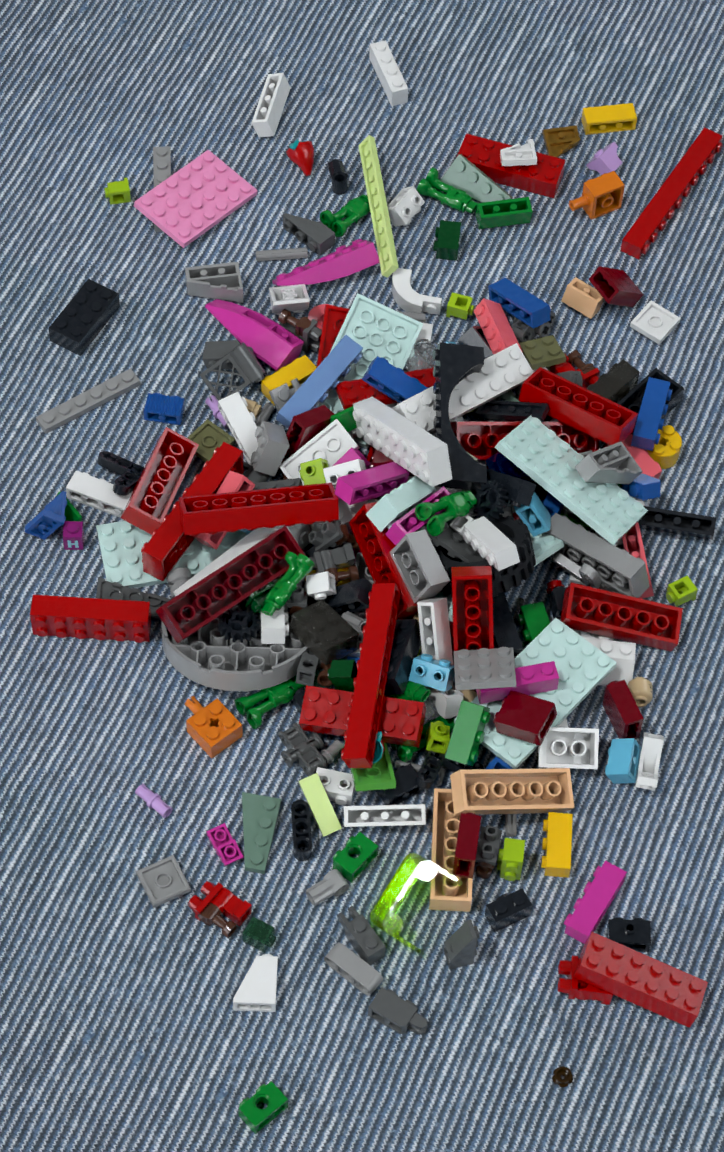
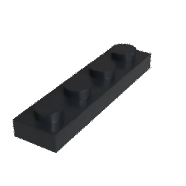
[476,400,550,422]

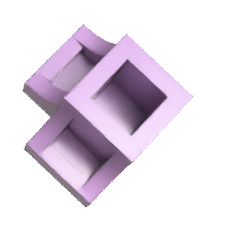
[586,142,623,175]

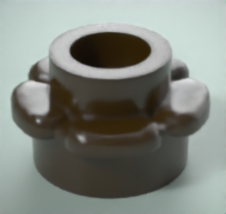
[552,1066,573,1087]

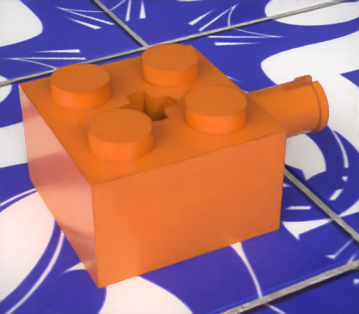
[569,171,625,220]
[185,696,243,759]

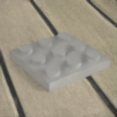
[454,647,516,690]

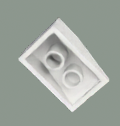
[269,284,310,315]
[538,727,599,769]

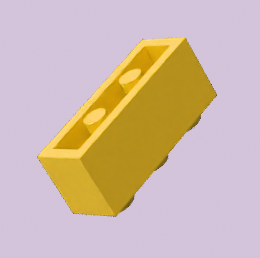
[581,103,637,135]
[261,355,316,406]
[541,812,573,878]

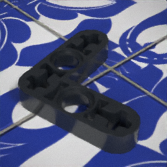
[97,451,144,496]
[415,743,484,789]

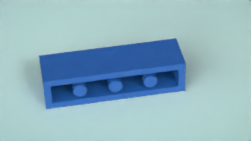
[488,278,551,329]
[362,356,429,403]
[631,377,672,451]

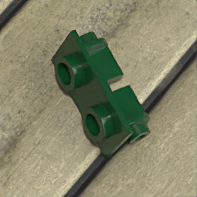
[246,582,276,613]

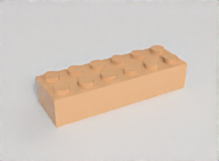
[450,768,574,815]
[429,788,472,912]

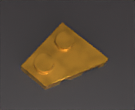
[542,125,580,158]

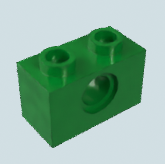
[333,832,378,883]
[238,1081,288,1134]

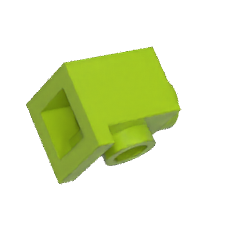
[104,177,131,205]
[446,292,475,320]
[666,575,698,607]
[426,721,450,754]

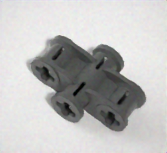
[511,311,555,343]
[278,723,327,776]

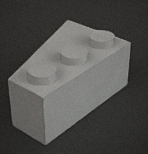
[185,262,243,303]
[575,441,643,484]

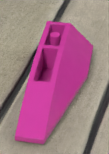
[272,239,380,286]
[205,299,304,370]

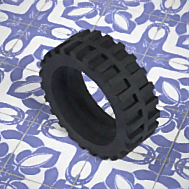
[431,514,536,597]

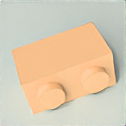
[561,277,604,319]

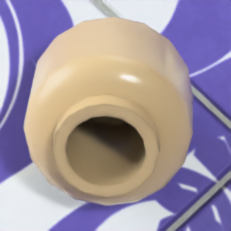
[627,677,653,707]

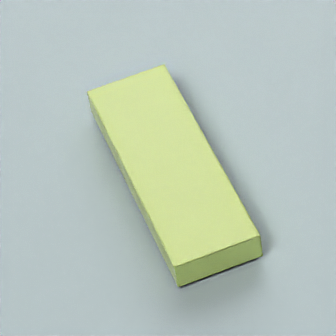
[298,773,342,837]

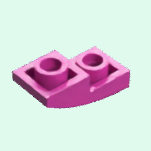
[206,823,243,866]

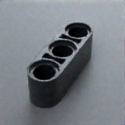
[291,800,312,861]

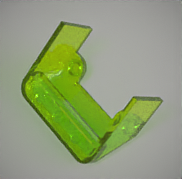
[370,853,463,953]

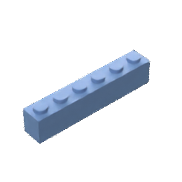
[276,335,363,429]

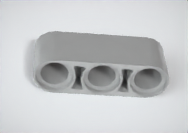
[324,942,384,996]

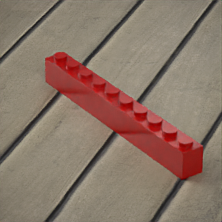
[620,127,723,260]
[341,583,401,768]

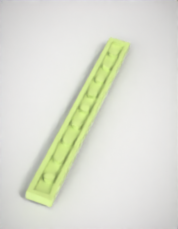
[358,135,399,278]

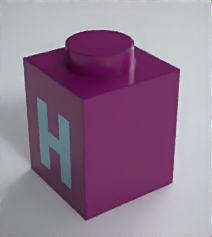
[63,521,84,550]

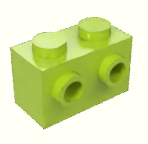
[299,458,329,485]
[496,838,525,881]

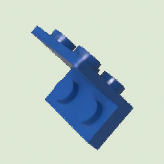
[24,491,67,540]

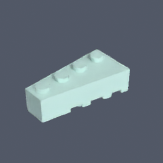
[366,476,437,532]

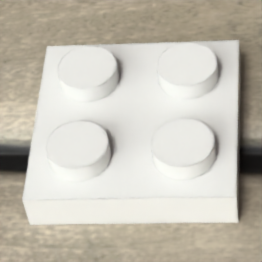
[630,300,681,345]

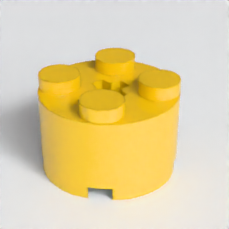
[647,425,682,469]

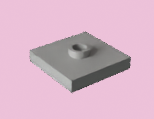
[136,855,191,908]

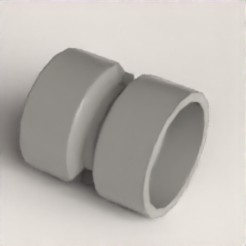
[167,568,192,599]

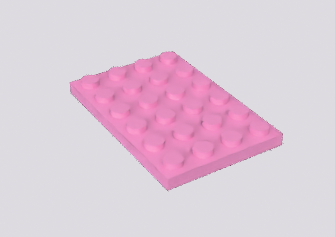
[134,150,258,248]

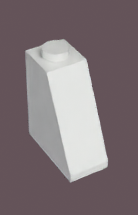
[233,954,278,1012]

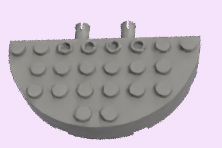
[161,614,318,692]

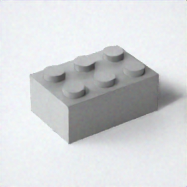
[390,529,450,603]

